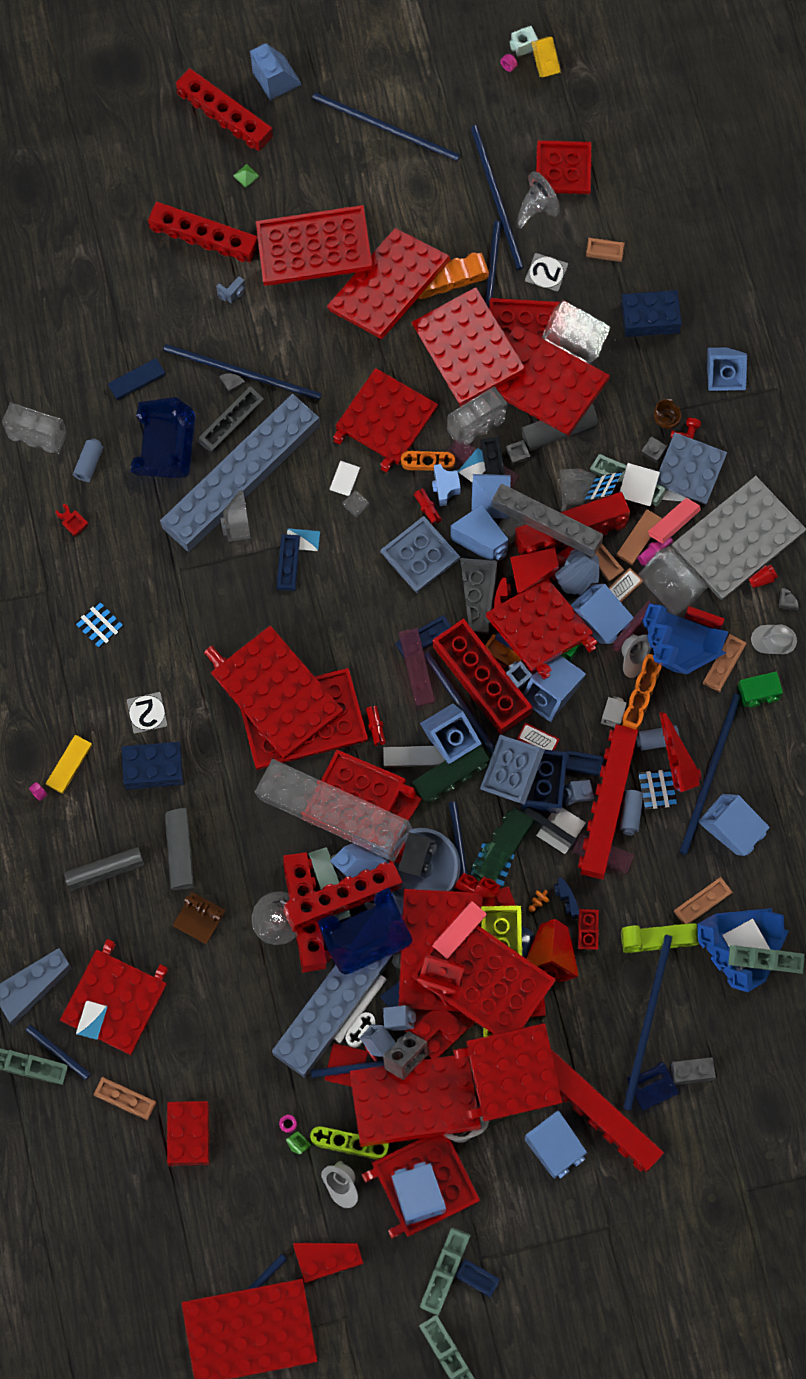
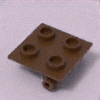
[172,892,226,944]

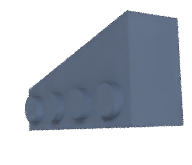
[0,948,72,1027]

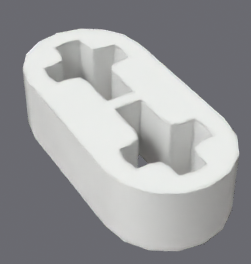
[346,1012,375,1048]

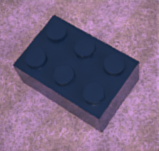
[621,290,681,337]
[122,742,184,790]
[520,749,567,814]

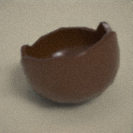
[653,399,682,429]

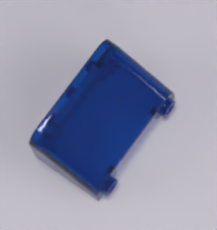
[131,397,195,478]
[317,887,412,974]

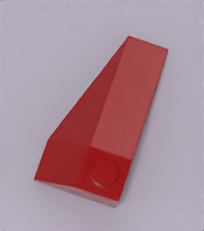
[659,712,702,792]

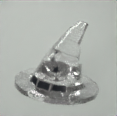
[517,171,560,229]
[251,891,304,945]

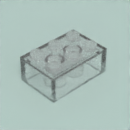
[542,300,611,364]
[447,386,507,447]
[2,402,67,453]

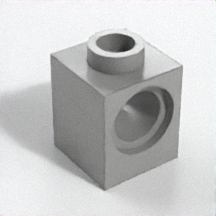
[601,697,627,728]

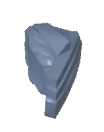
[555,549,600,595]

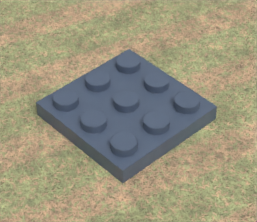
[657,433,727,505]
[380,516,460,593]
[480,735,545,805]

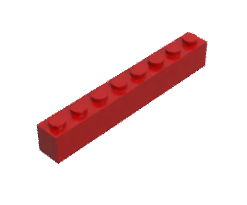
[578,724,638,880]
[551,1049,664,1173]

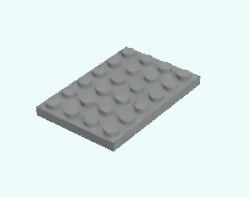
[671,476,806,601]

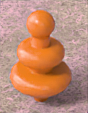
[529,890,549,912]

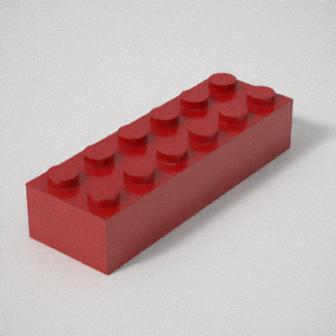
[514,492,630,555]
[433,618,533,735]

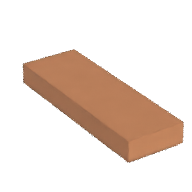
[617,510,662,566]
[703,634,747,693]
[673,877,733,924]
[94,1077,157,1121]

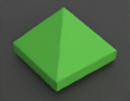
[234,164,259,188]
[286,1131,311,1154]

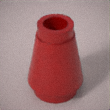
[748,565,778,589]

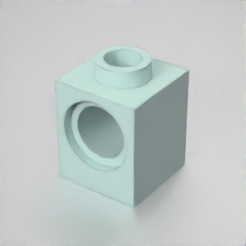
[509,26,538,57]

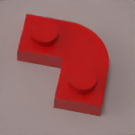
[411,1010,467,1044]

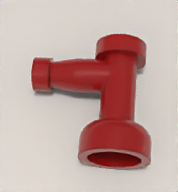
[670,418,701,439]

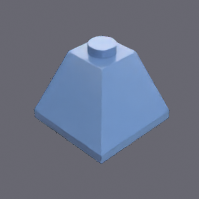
[707,347,747,391]
[472,474,511,519]
[330,842,388,891]

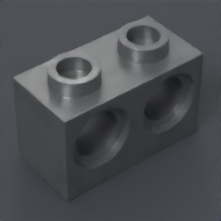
[383,1031,428,1080]

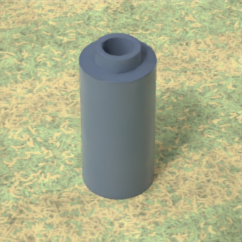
[73,439,103,482]
[636,725,679,751]
[620,790,643,836]

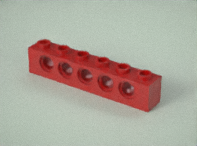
[176,68,273,152]
[148,201,258,263]
[283,852,330,973]
[283,862,403,932]

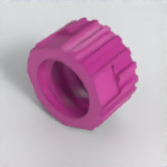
[500,54,518,72]
[29,782,47,801]
[279,1115,297,1133]

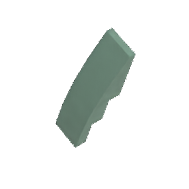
[590,454,667,507]
[308,847,351,924]
[728,945,804,974]
[0,1049,68,1085]
[420,1227,471,1315]
[419,1315,474,1379]

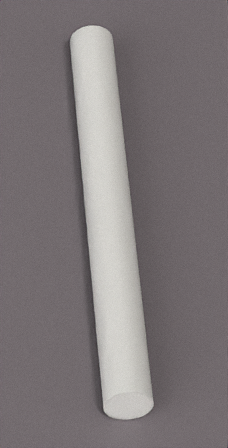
[334,975,387,1043]

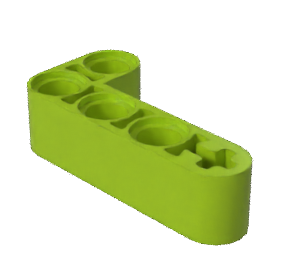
[621,923,699,953]
[310,1127,390,1160]

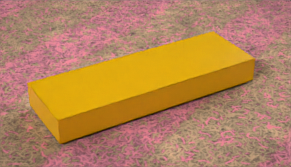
[46,735,92,794]

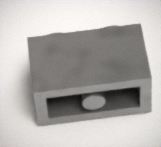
[671,1057,715,1085]

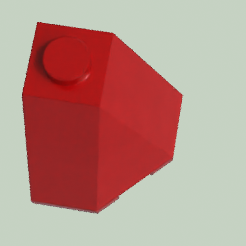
[526,919,578,982]

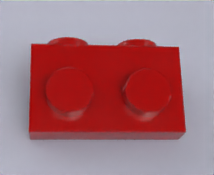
[418,955,465,995]

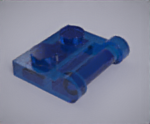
[627,1061,679,1111]

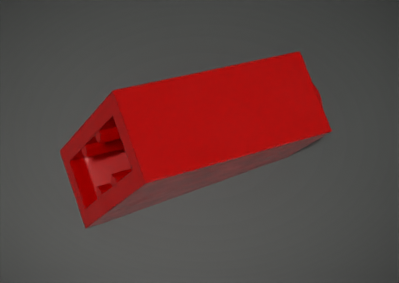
[510,548,562,594]

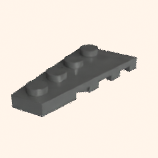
[460,558,498,635]

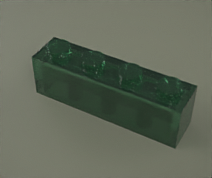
[412,745,490,804]
[471,807,534,882]

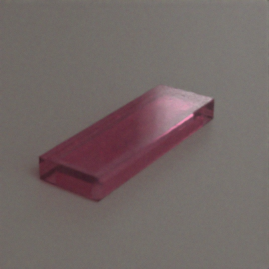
[611,600,653,652]
[572,834,634,874]

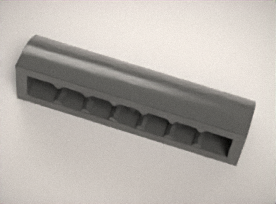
[198,386,264,452]
[522,404,598,452]
[165,808,194,890]
[64,847,145,891]

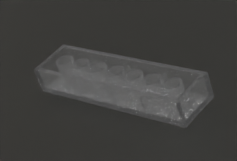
[254,759,412,862]

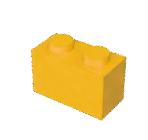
[531,37,561,77]

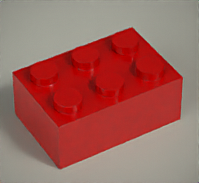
[167,1101,210,1166]

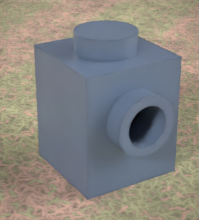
[506,661,534,689]
[384,1005,416,1031]
[360,1024,396,1057]

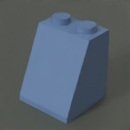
[250,43,301,100]
[451,505,509,561]
[571,584,634,644]
[523,655,586,722]
[420,704,482,764]
[698,794,770,856]
[525,1111,587,1179]
[392,1162,446,1225]

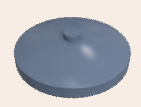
[384,828,460,901]

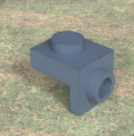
[216,276,246,304]
[563,780,594,806]

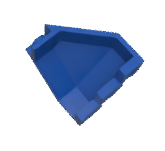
[643,603,728,674]
[697,908,789,992]

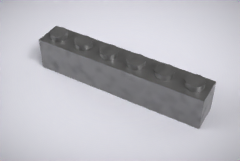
[492,483,603,558]

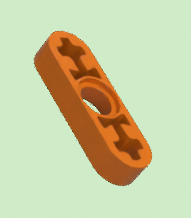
[401,451,455,471]

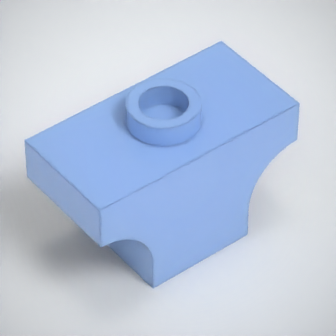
[432,464,460,506]

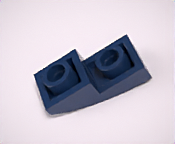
[554,877,579,919]

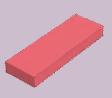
[648,498,701,544]
[432,901,487,959]

